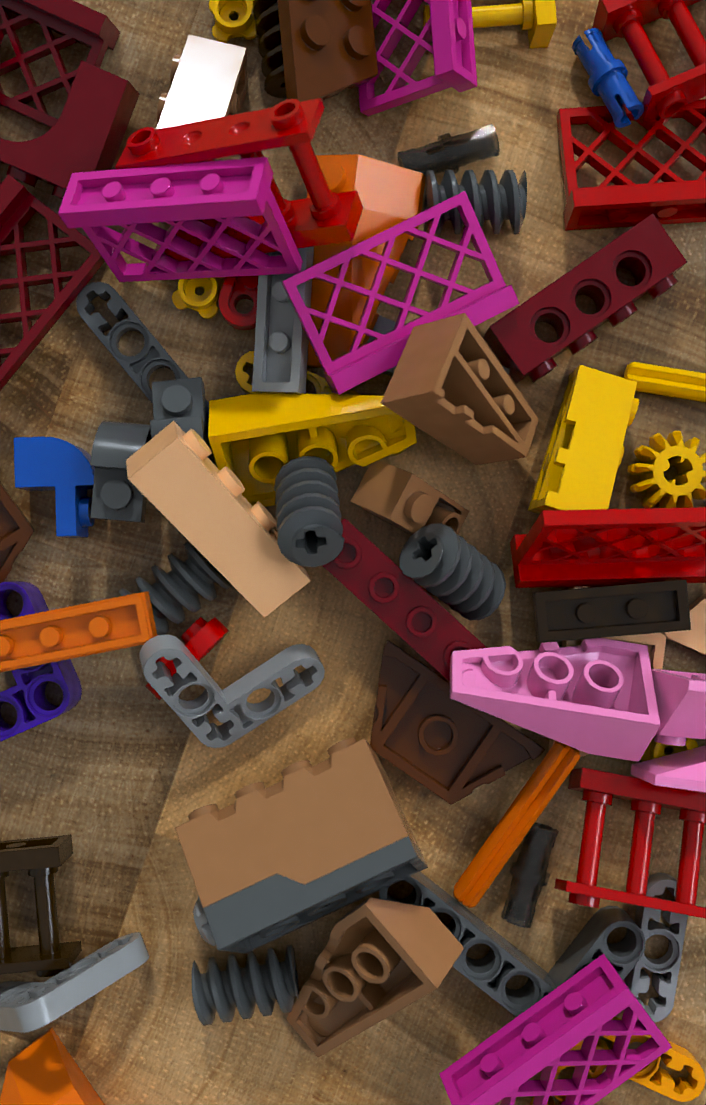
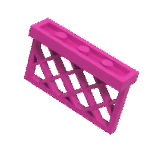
[358,0,478,116]
[58,157,303,282]
[281,191,520,394]
[439,953,672,1105]

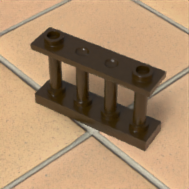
[0,834,82,977]

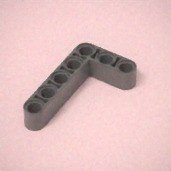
[379,872,646,1017]

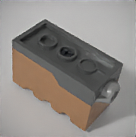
[175,738,428,954]

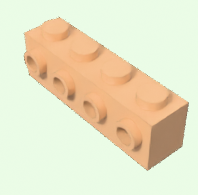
[126,421,311,618]

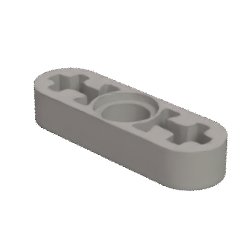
[625,873,688,1022]

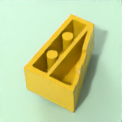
[528,365,639,514]

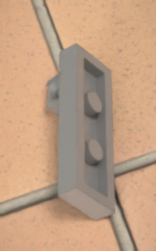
[252,247,314,394]

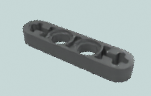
[76,282,209,431]

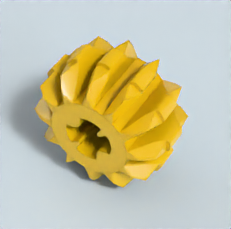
[627,431,706,508]

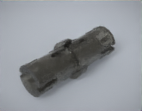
[397,124,500,175]
[501,822,559,928]

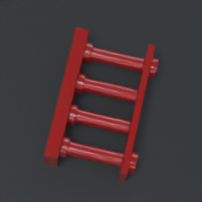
[592,0,706,124]
[115,98,363,261]
[554,767,706,919]

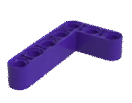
[0,581,82,742]

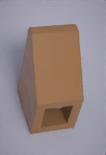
[350,460,469,535]

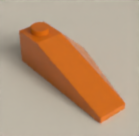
[307,154,426,368]

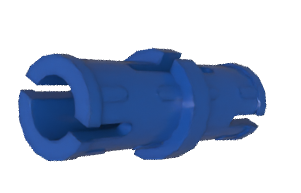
[572,28,644,128]

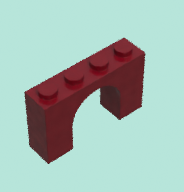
[0,31,140,200]

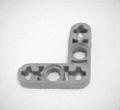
[139,634,325,748]
[0,932,149,1033]

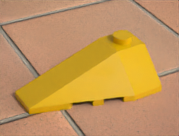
[208,392,417,507]

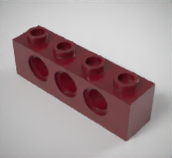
[483,213,687,384]
[322,518,487,682]

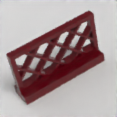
[0,0,120,128]
[0,174,105,391]

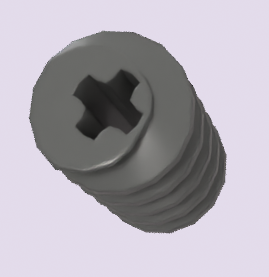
[424,170,527,235]
[274,456,345,567]
[399,523,506,620]
[119,542,232,635]
[192,945,299,1026]

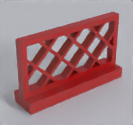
[557,99,706,231]
[510,507,706,588]

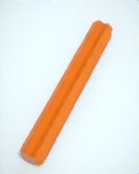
[453,741,580,908]

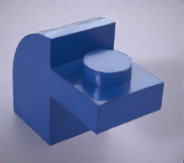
[14,437,95,538]

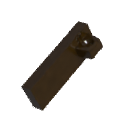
[532,579,691,643]

